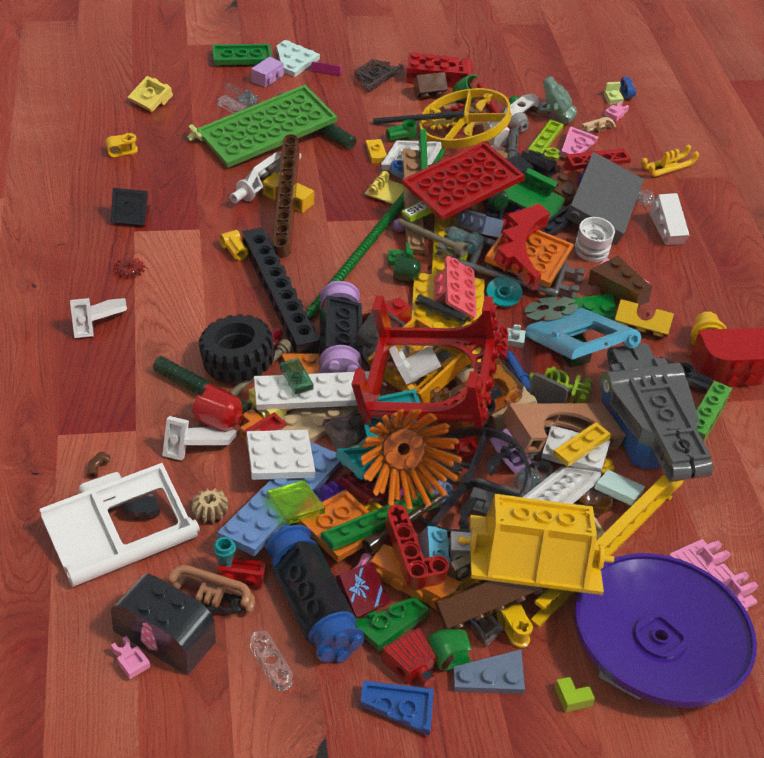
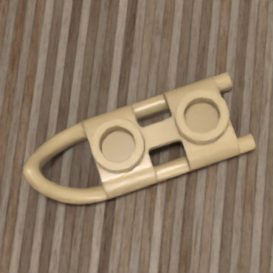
[580,117,616,134]

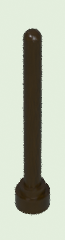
[362,493,446,555]

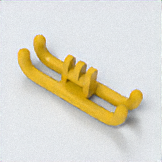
[641,145,699,177]

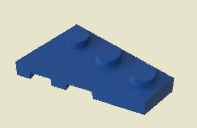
[360,680,434,736]

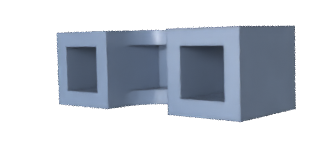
[456,210,504,238]

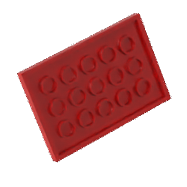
[402,141,525,221]

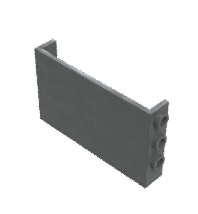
[564,152,644,245]

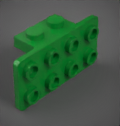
[505,168,565,218]

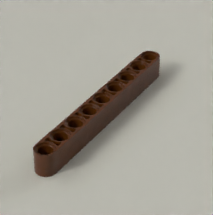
[273,134,300,258]

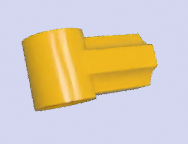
[219,230,248,261]

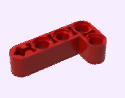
[385,504,449,589]

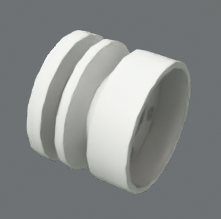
[574,217,615,262]

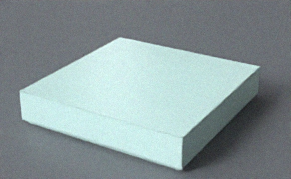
[594,470,645,506]

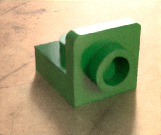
[387,243,413,266]

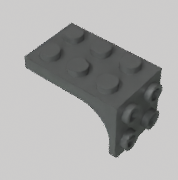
[501,373,569,435]

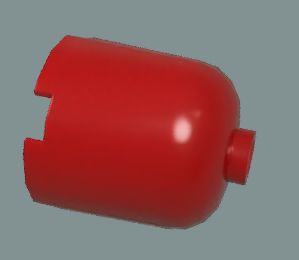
[192,384,244,431]

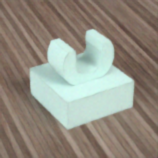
[507,324,526,348]

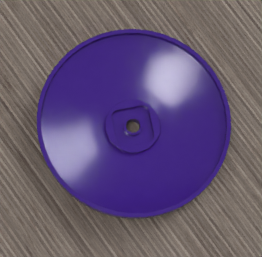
[574,553,757,708]

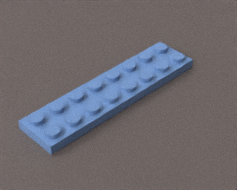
[217,442,342,556]

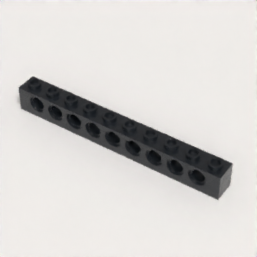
[242,227,320,354]

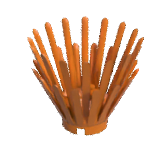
[361,409,462,510]

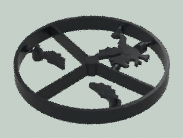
[412,426,531,538]

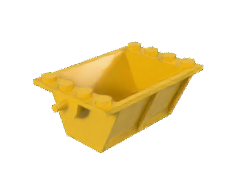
[458,494,614,595]

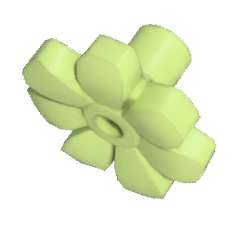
[187,124,204,142]

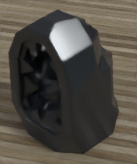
[122,493,161,520]

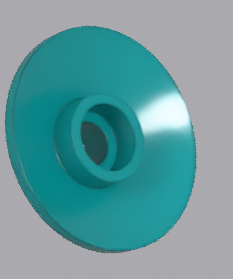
[487,277,522,307]

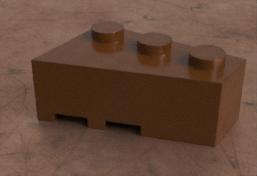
[588,255,652,307]

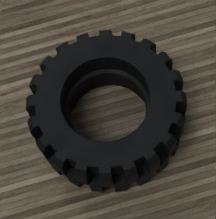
[199,314,275,383]

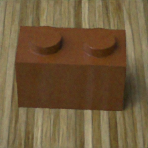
[413,72,448,98]

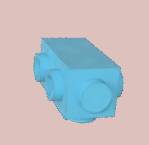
[418,526,451,571]

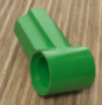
[385,119,417,142]

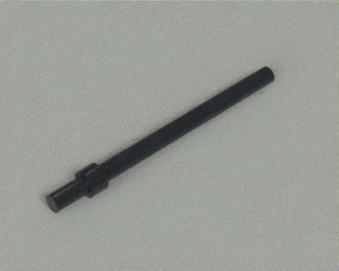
[373,110,465,124]

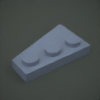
[453,649,525,694]

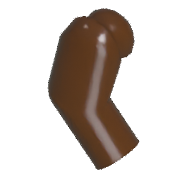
[87,452,111,479]

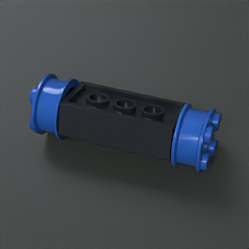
[266,525,364,662]

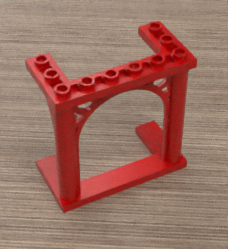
[351,296,502,429]

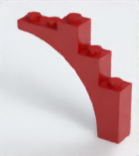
[494,203,550,291]

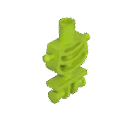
[529,367,592,403]

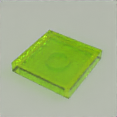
[266,480,325,525]

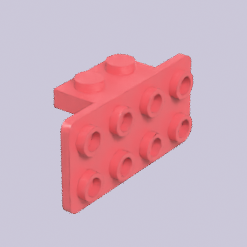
[433,256,477,319]

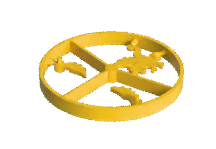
[419,88,512,148]

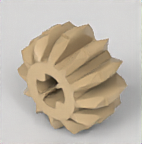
[192,488,228,524]

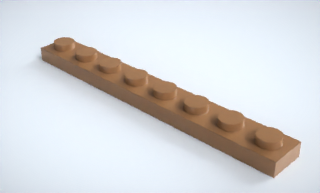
[402,149,425,255]

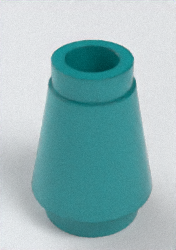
[213,537,236,567]

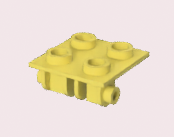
[364,171,404,204]

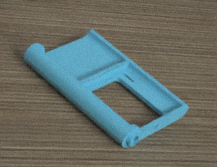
[525,308,641,359]

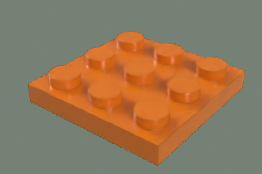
[296,489,387,562]

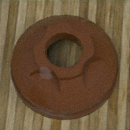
[575,488,613,518]

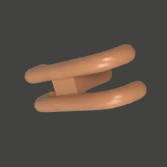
[168,565,256,613]

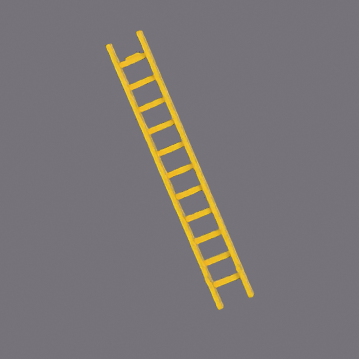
[530,474,683,628]

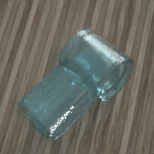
[447,226,484,254]

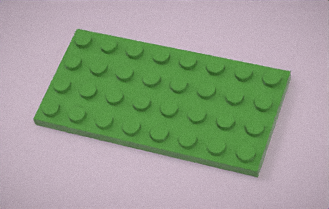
[197,85,337,168]

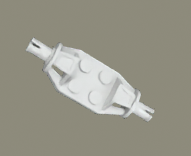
[230,152,301,204]

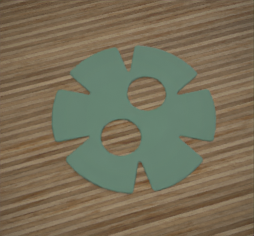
[524,296,578,320]

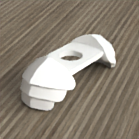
[504,94,539,125]

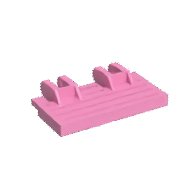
[669,539,758,611]

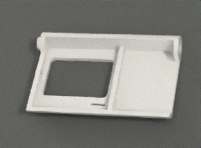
[39,463,200,587]

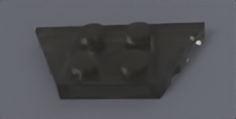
[354,59,403,92]

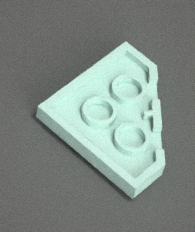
[276,40,320,77]

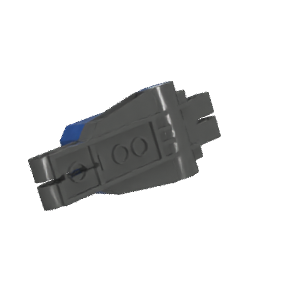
[601,343,713,482]

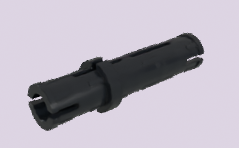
[415,294,468,326]

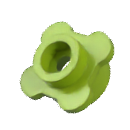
[544,147,561,160]

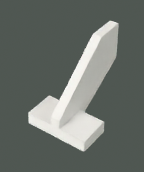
[70,298,127,338]
[162,416,237,461]

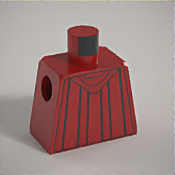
[381,628,436,687]

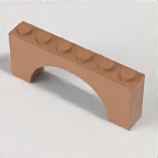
[501,403,626,453]

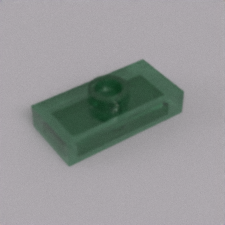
[280,358,314,395]

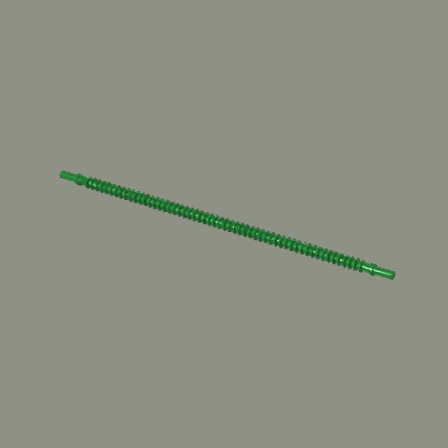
[306,148,446,320]

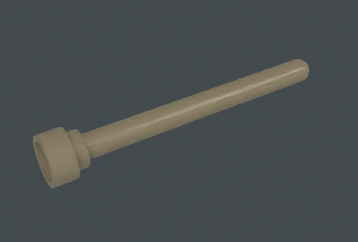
[398,219,469,257]
[229,339,293,396]

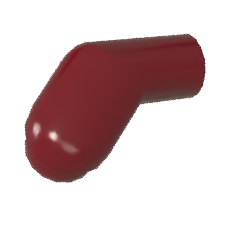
[271,327,283,348]

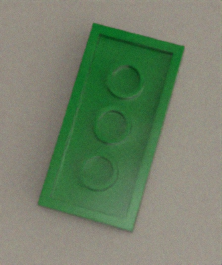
[212,44,272,66]

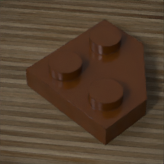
[551,173,576,205]

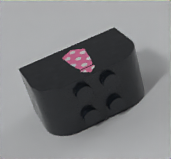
[111,574,216,676]

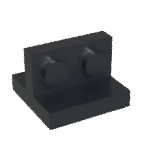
[110,188,150,225]

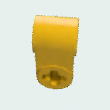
[105,133,138,157]
[497,603,533,649]

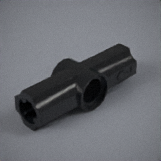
[660,356,713,394]

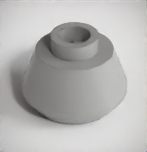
[509,112,529,132]

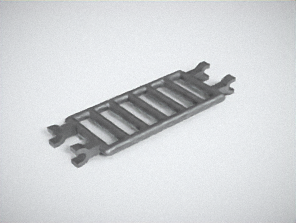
[435,227,585,298]

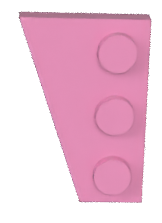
[560,126,599,158]

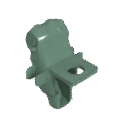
[536,76,577,124]

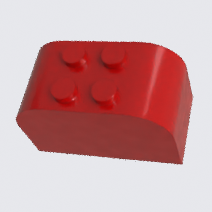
[690,328,764,387]

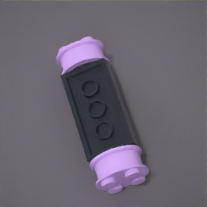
[319,281,363,373]

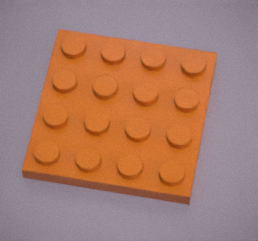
[484,228,574,288]

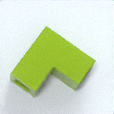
[554,677,595,713]

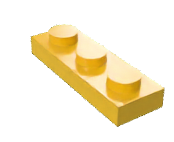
[553,422,611,467]

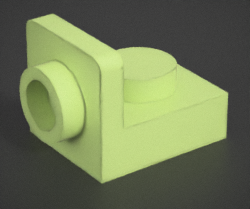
[604,82,624,105]

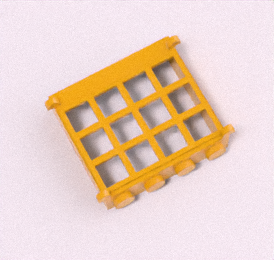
[367,316,473,403]

